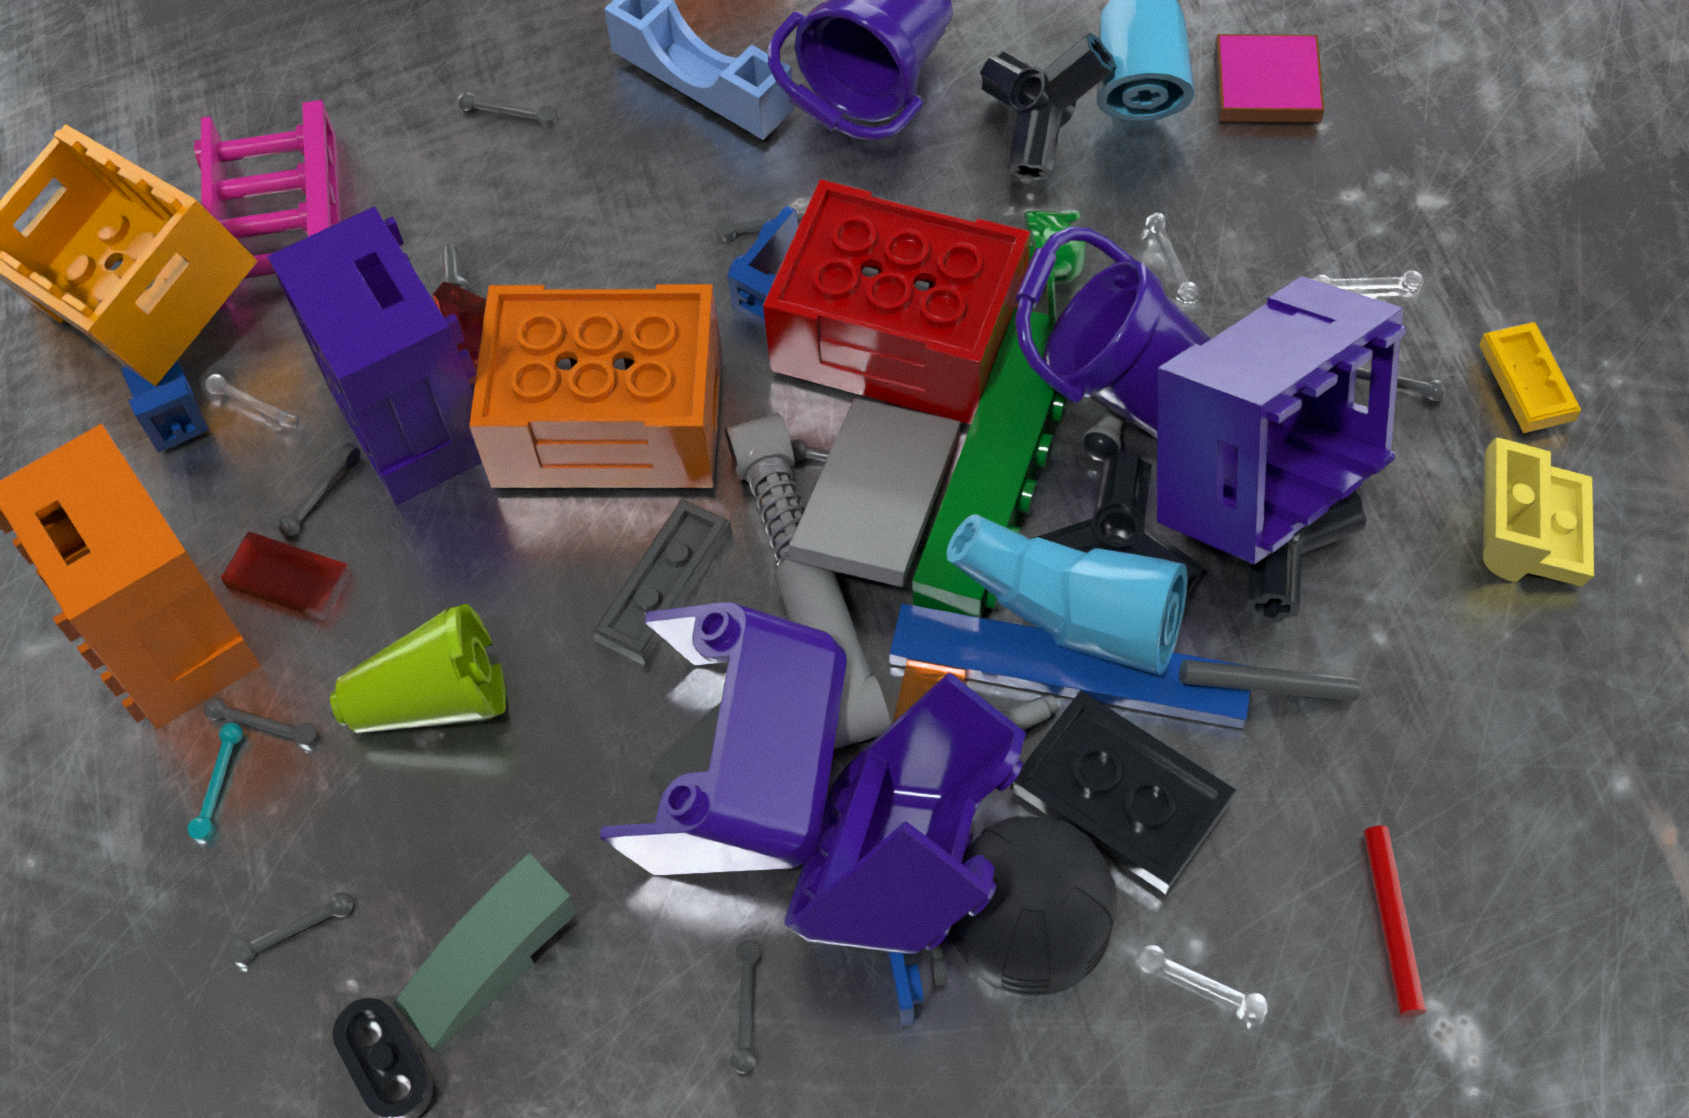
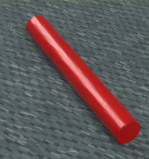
[1363,825,1426,1017]

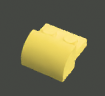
[1483,437,1594,587]

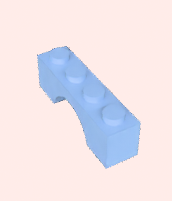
[604,0,795,140]

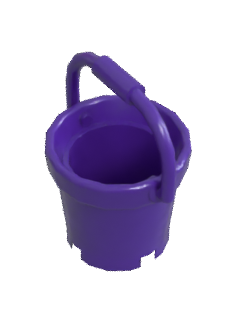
[767,0,953,141]
[1015,227,1211,439]

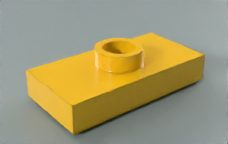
[1479,322,1581,433]

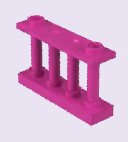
[194,100,340,310]

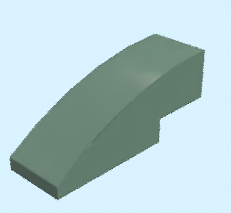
[393,853,578,1052]

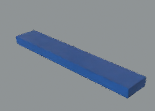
[889,603,1253,729]

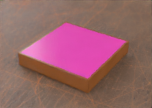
[1215,34,1325,123]

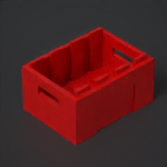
[763,179,1031,425]

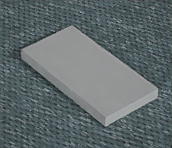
[789,398,961,587]

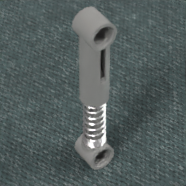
[725,413,891,750]

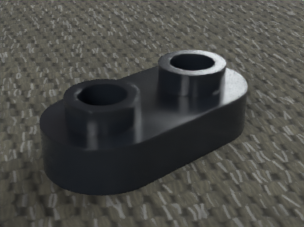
[333,998,433,1118]

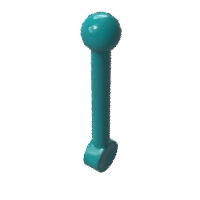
[187,722,243,843]

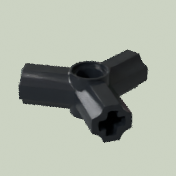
[980,33,1117,181]
[1030,452,1203,596]
[1246,490,1367,622]

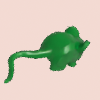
[1024,210,1086,333]

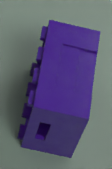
[267,206,482,506]
[1157,276,1406,564]

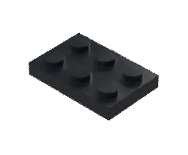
[1010,690,1236,894]

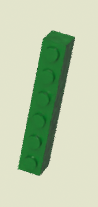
[912,307,1068,618]

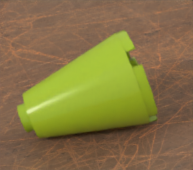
[330,604,506,733]

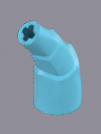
[1097,0,1194,121]
[947,514,1187,675]

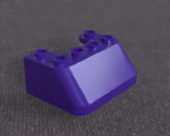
[784,672,1026,954]

